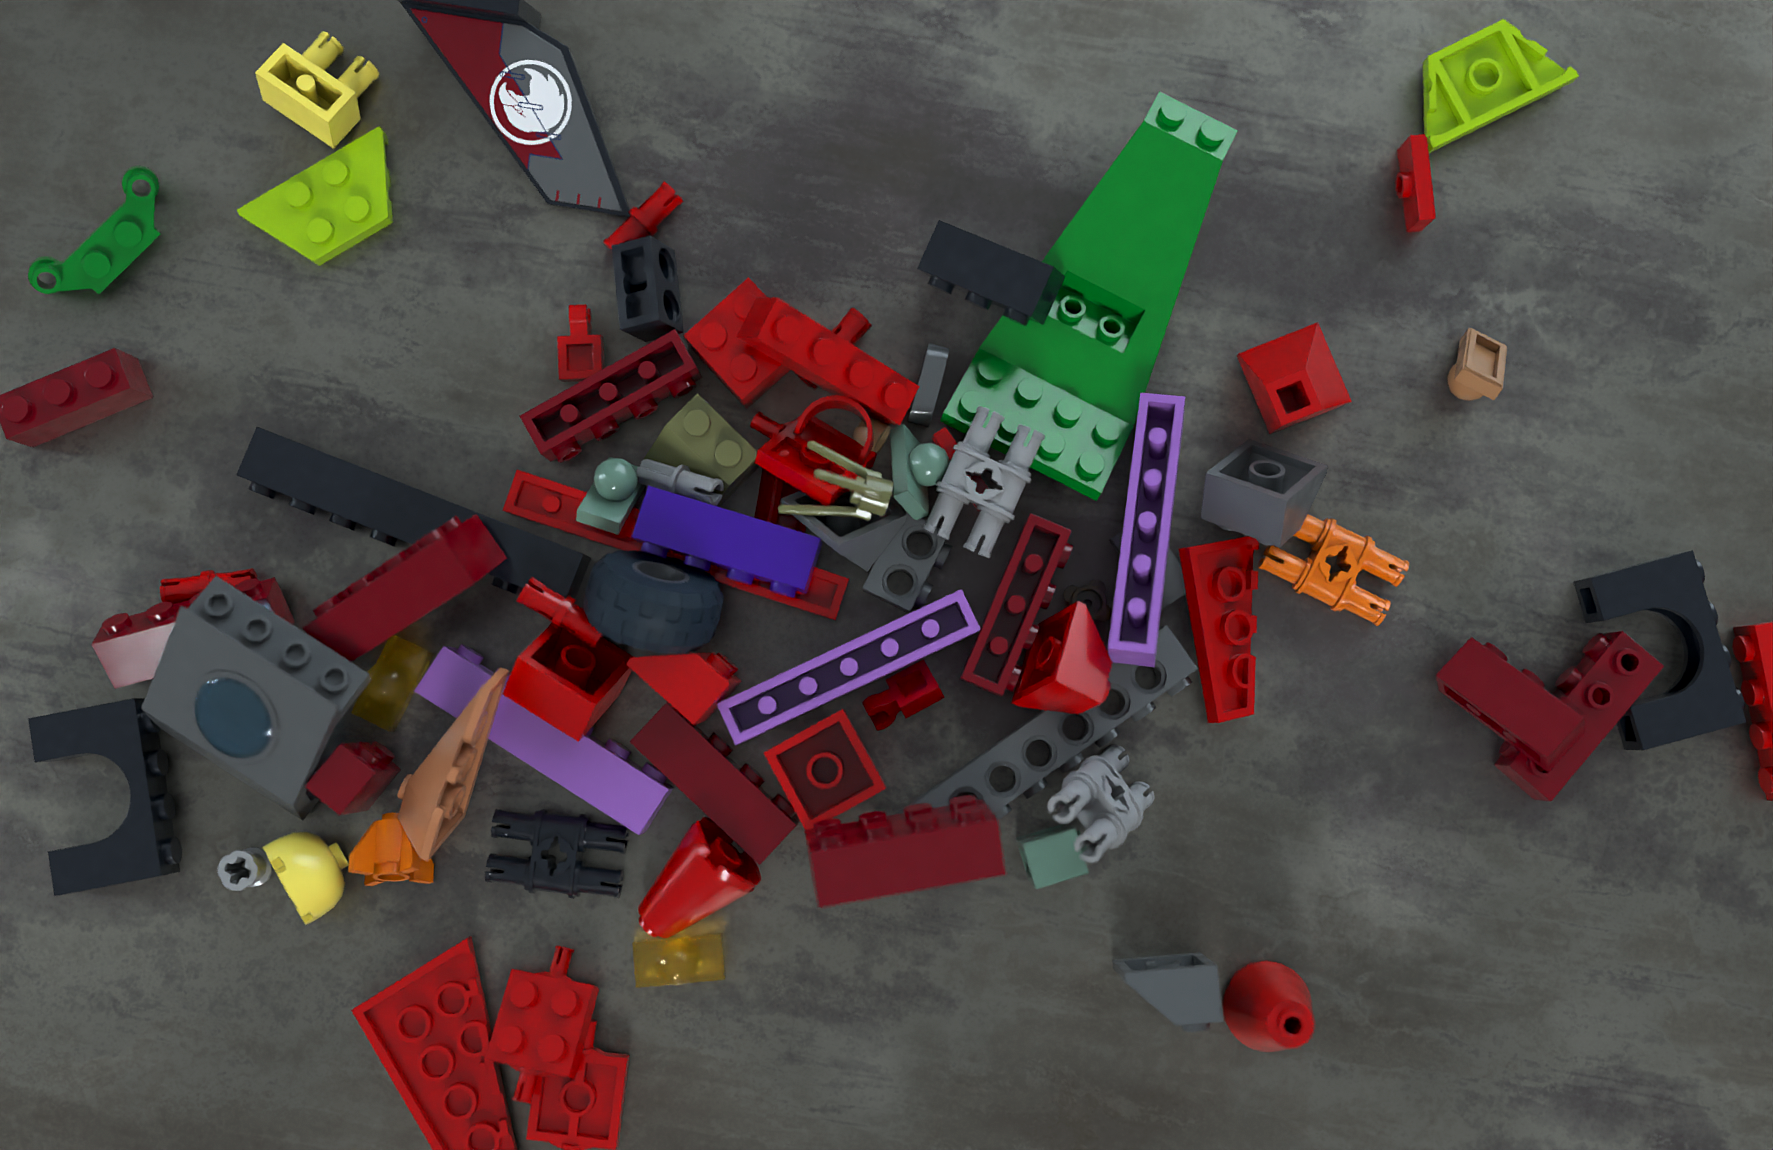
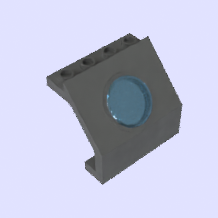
[141,576,372,821]

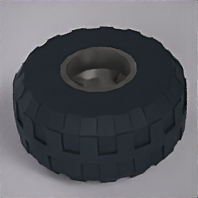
[584,550,724,654]

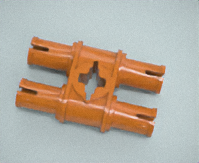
[1258,514,1410,626]

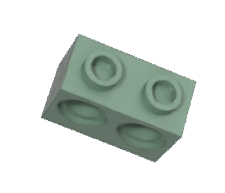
[1016,823,1089,889]

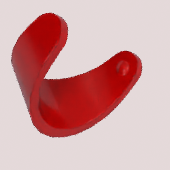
[794,395,874,465]

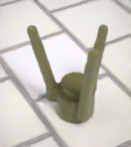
[778,440,893,521]

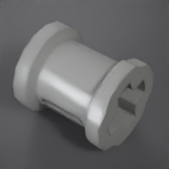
[218,847,274,891]

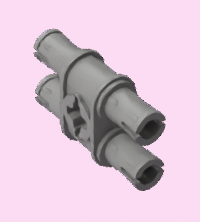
[922,406,1045,559]
[1048,744,1155,862]

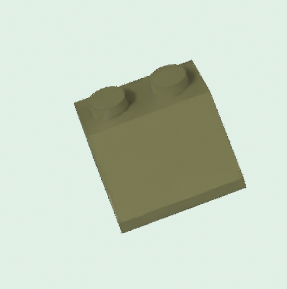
[643,393,760,507]

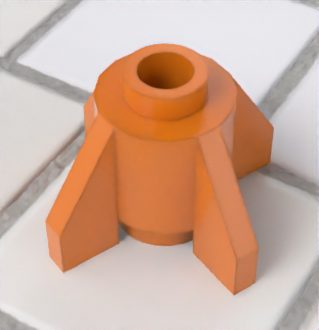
[348,813,434,886]

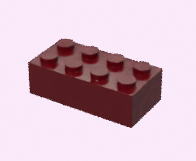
[302,514,507,662]
[804,796,1006,908]

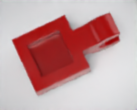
[557,304,605,382]
[862,659,945,731]

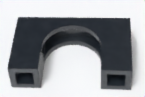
[1573,550,1746,751]
[28,698,182,896]

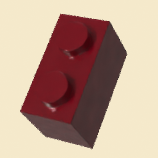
[304,741,402,816]

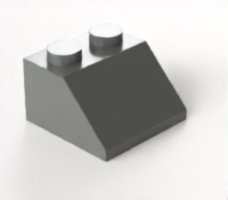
[1201,439,1328,548]
[1112,952,1223,1032]

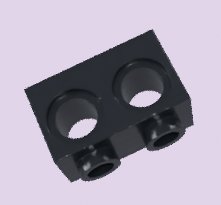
[612,236,684,342]

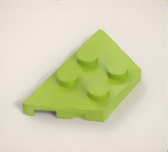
[1423,19,1579,153]
[237,126,393,266]

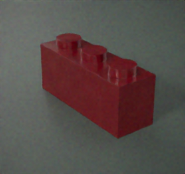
[0,348,153,447]
[1436,637,1585,772]

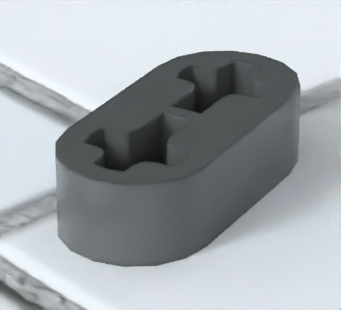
[907,343,950,427]

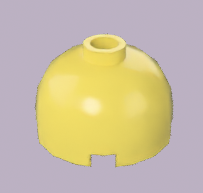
[262,832,349,925]

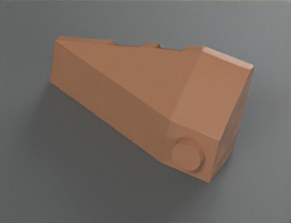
[398,667,509,861]

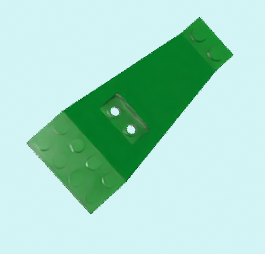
[940,91,1238,501]

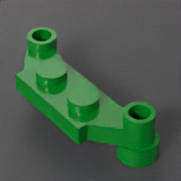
[28,166,161,294]

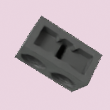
[862,509,953,614]

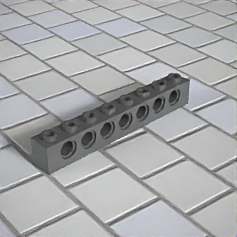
[894,625,1198,820]

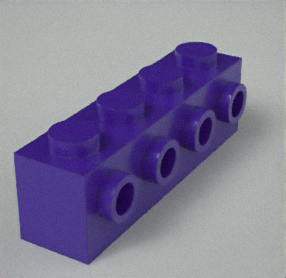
[632,485,822,598]

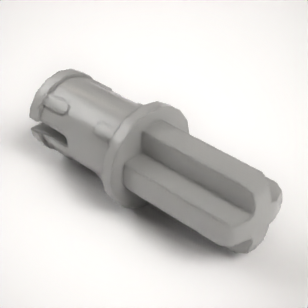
[636,459,724,506]

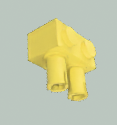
[255,31,379,149]

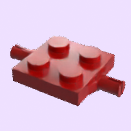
[750,412,877,506]
[485,946,600,1104]
[526,1019,630,1150]

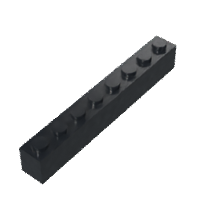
[236,427,591,599]

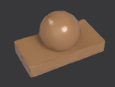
[1447,328,1507,401]

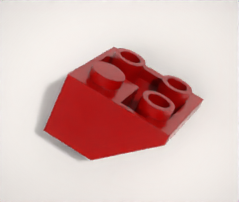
[1236,322,1352,434]

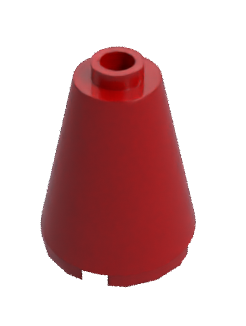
[638,817,761,939]
[1222,960,1314,1052]

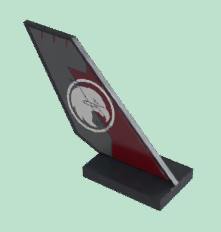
[397,0,630,217]

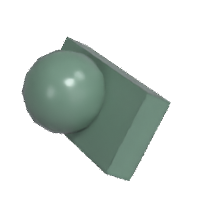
[890,424,950,520]
[576,457,646,534]

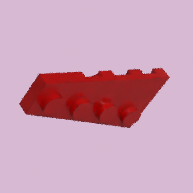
[1178,536,1259,723]

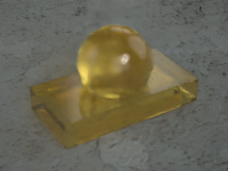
[351,634,434,732]
[632,933,726,988]

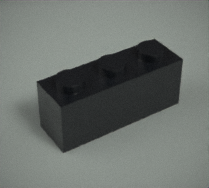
[917,220,1065,326]

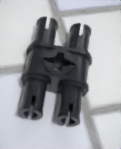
[485,809,630,899]

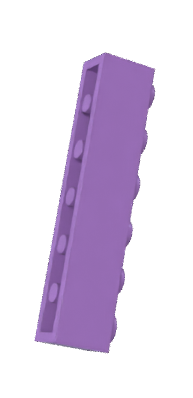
[1108,393,1185,667]
[717,589,981,745]
[414,644,674,835]

